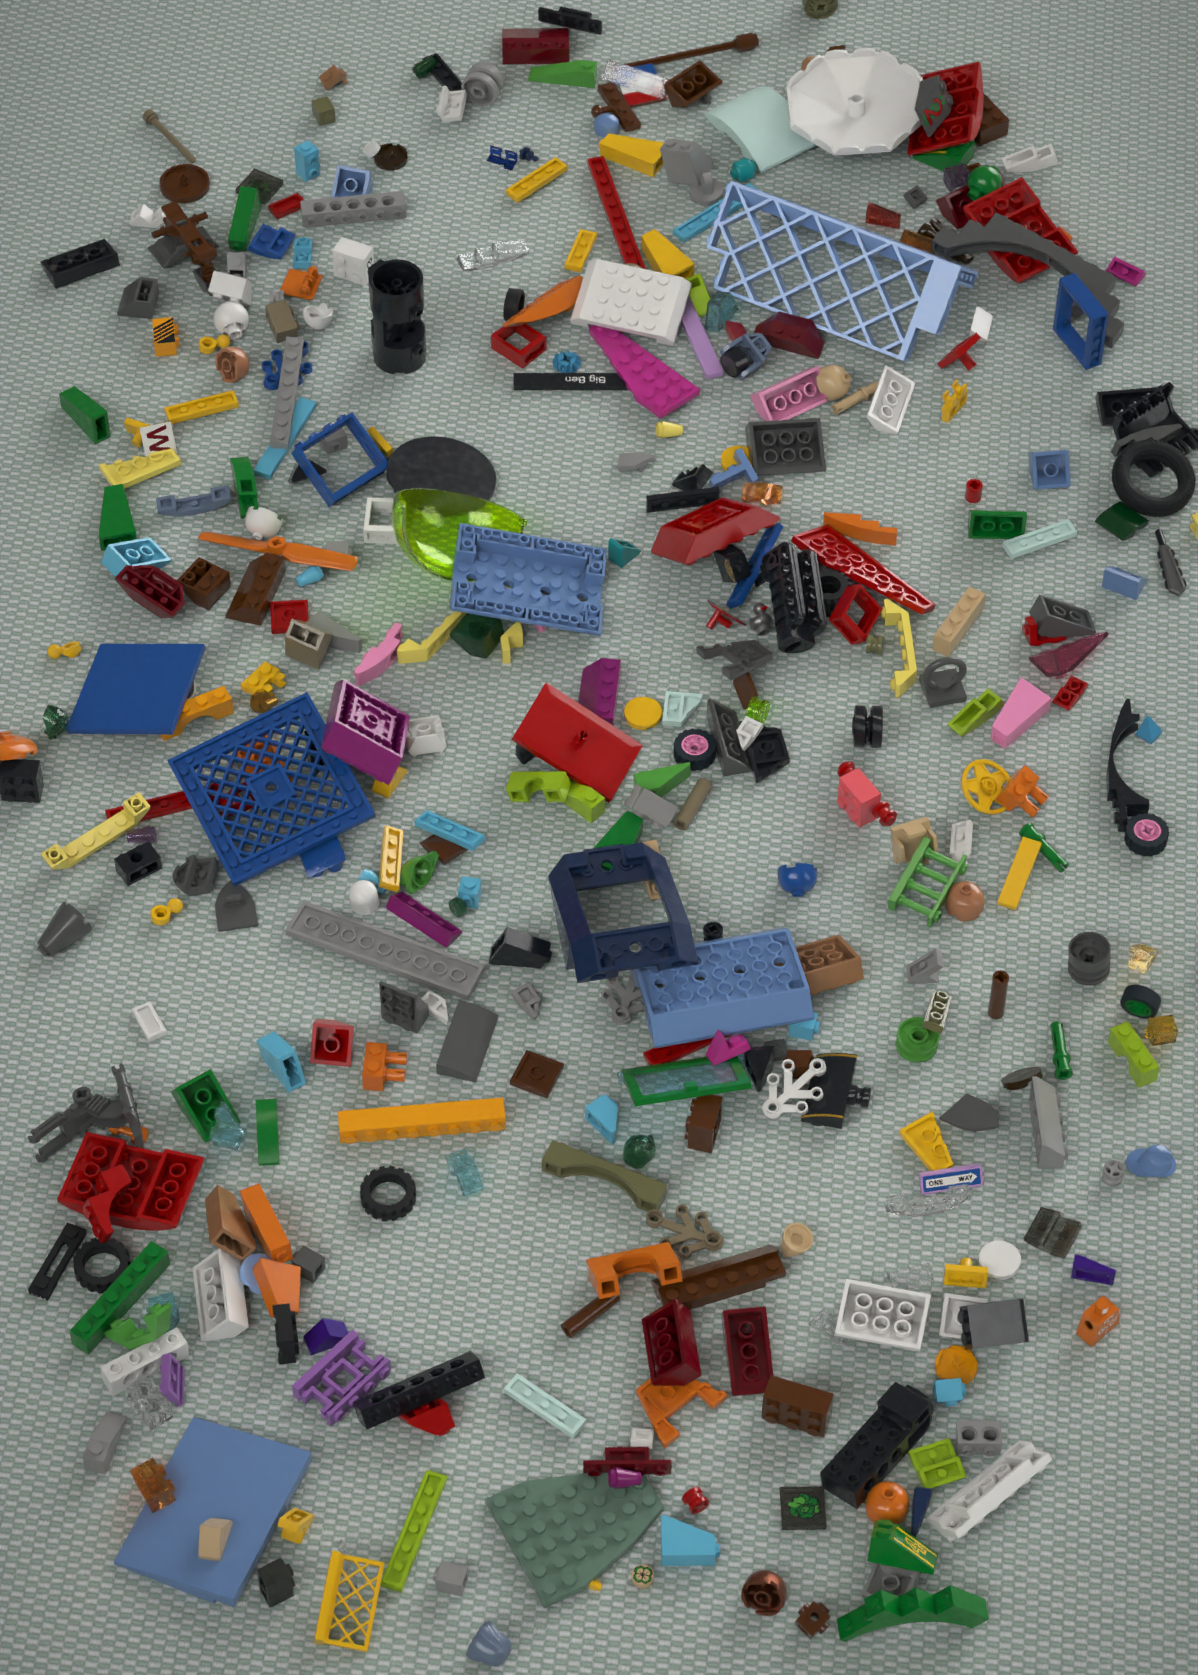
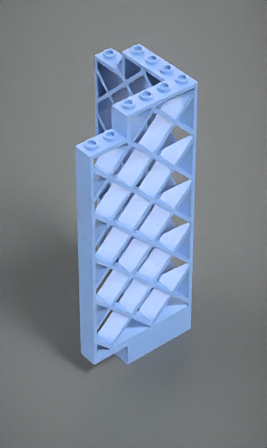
[706,181,979,362]

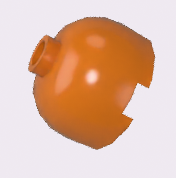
[865,1481,910,1525]

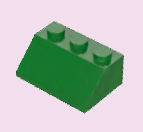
[968,510,1027,539]

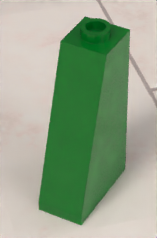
[228,186,262,251]
[59,386,111,444]
[99,484,137,551]
[594,810,643,886]

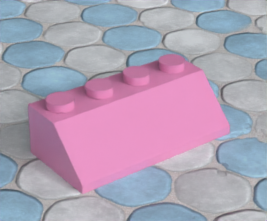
[750,366,827,421]

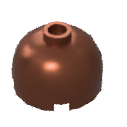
[741,1570,787,1616]

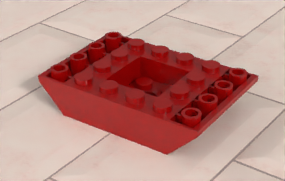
[651,497,780,565]

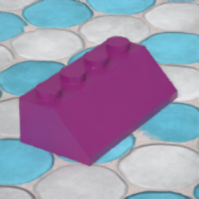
[578,658,621,726]

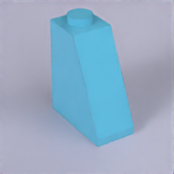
[256,1031,306,1093]
[661,1515,720,1566]

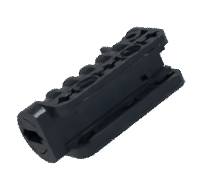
[754,542,827,654]

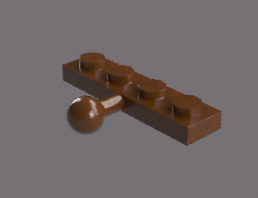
[591,82,641,132]

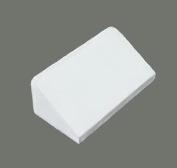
[970,306,993,342]

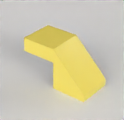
[500,622,523,664]

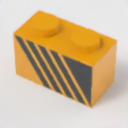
[152,317,180,357]

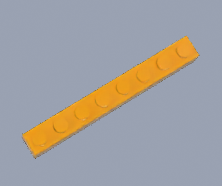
[338,1097,506,1144]

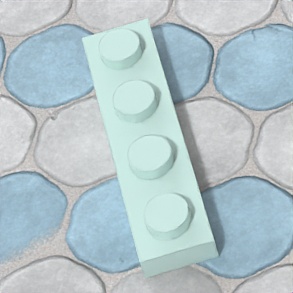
[1002,519,1077,559]
[504,1373,586,1439]

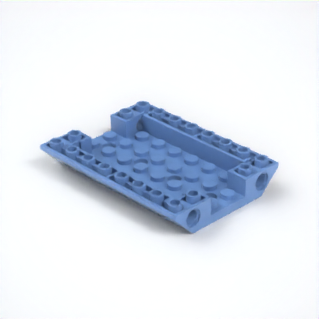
[449,523,607,636]
[631,927,814,1048]

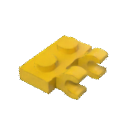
[941,379,968,423]
[240,661,287,698]

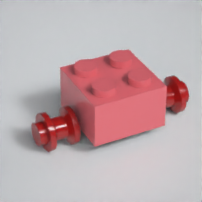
[837,761,897,828]

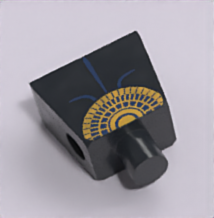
[713,544,751,583]

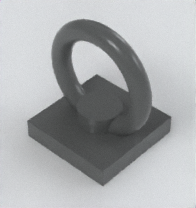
[919,657,967,708]

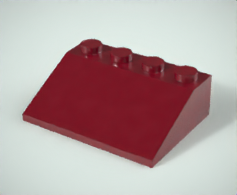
[502,28,569,65]

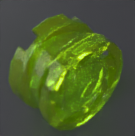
[745,696,770,724]

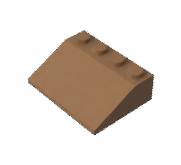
[774,934,864,995]

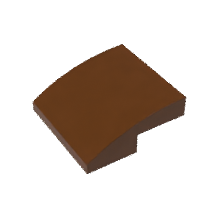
[420,834,468,865]

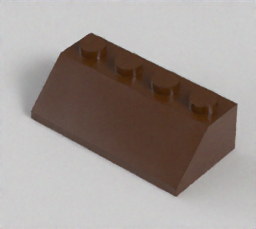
[225,553,286,626]

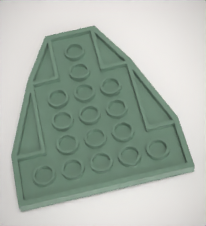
[485,1473,664,1608]

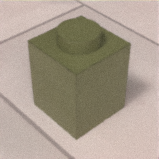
[311,96,336,126]

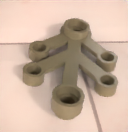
[646,1204,724,1259]

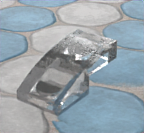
[338,1539,357,1592]

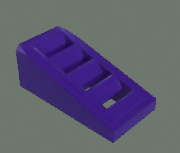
[1071,1254,1116,1285]

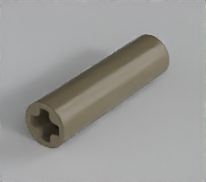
[673,778,712,830]

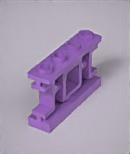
[292,1329,391,1426]

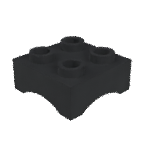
[272,1303,300,1365]

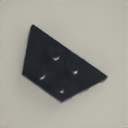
[739,721,790,783]

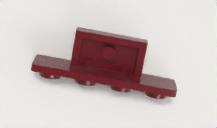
[583,1447,672,1477]

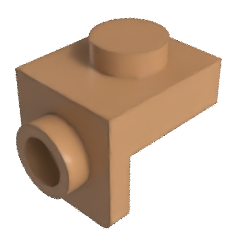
[319,65,348,90]

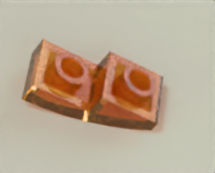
[741,483,783,505]

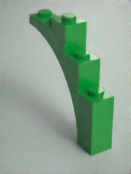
[836,1585,989,1642]

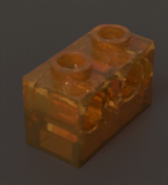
[129,1458,176,1514]

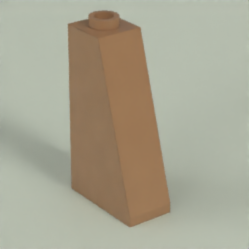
[205,1185,257,1261]

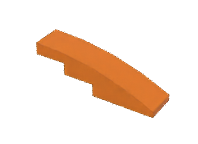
[823,512,897,546]

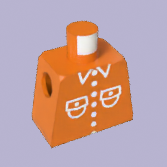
[1076,1296,1120,1347]

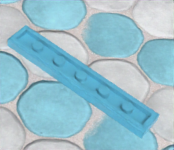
[673,183,757,243]
[253,397,317,479]

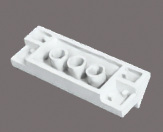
[926,1440,1052,1543]

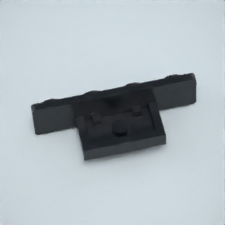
[538,6,602,35]

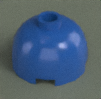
[777,863,817,897]

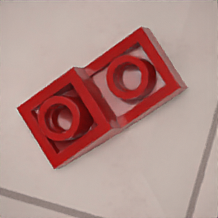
[1052,675,1088,711]

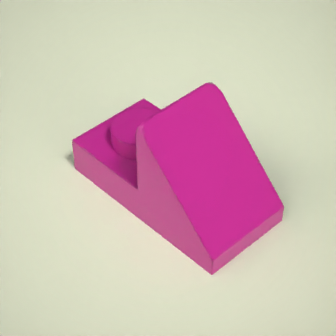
[706,1030,750,1066]

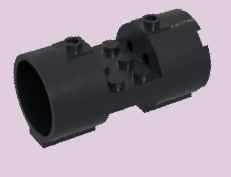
[368,259,426,375]

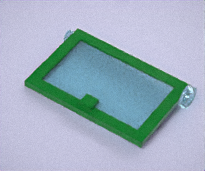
[617,1053,751,1106]

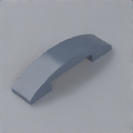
[156,485,231,516]

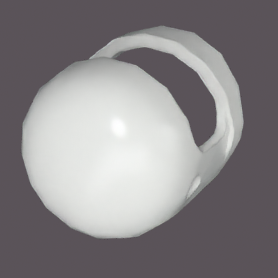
[349,880,380,915]

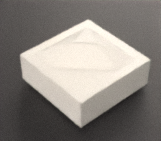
[630,1428,654,1449]

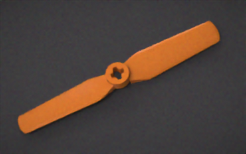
[198,531,358,571]

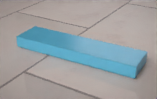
[414,810,485,851]

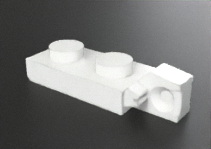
[950,820,973,864]

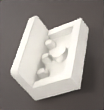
[436,86,467,123]

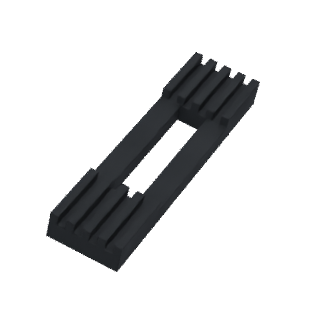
[28,1222,87,1301]

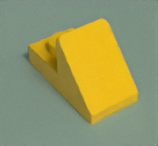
[277,1507,314,1544]

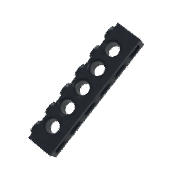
[353,1351,485,1430]

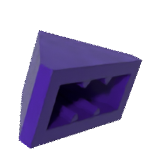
[303,1318,348,1355]

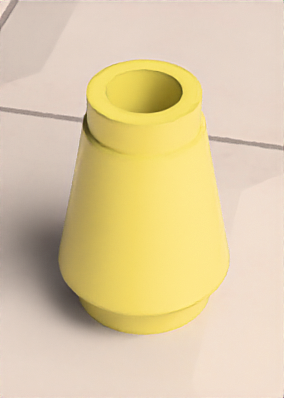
[655,421,683,439]

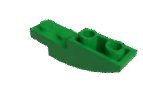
[230,457,258,519]

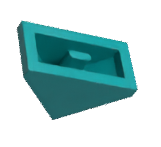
[608,538,641,568]

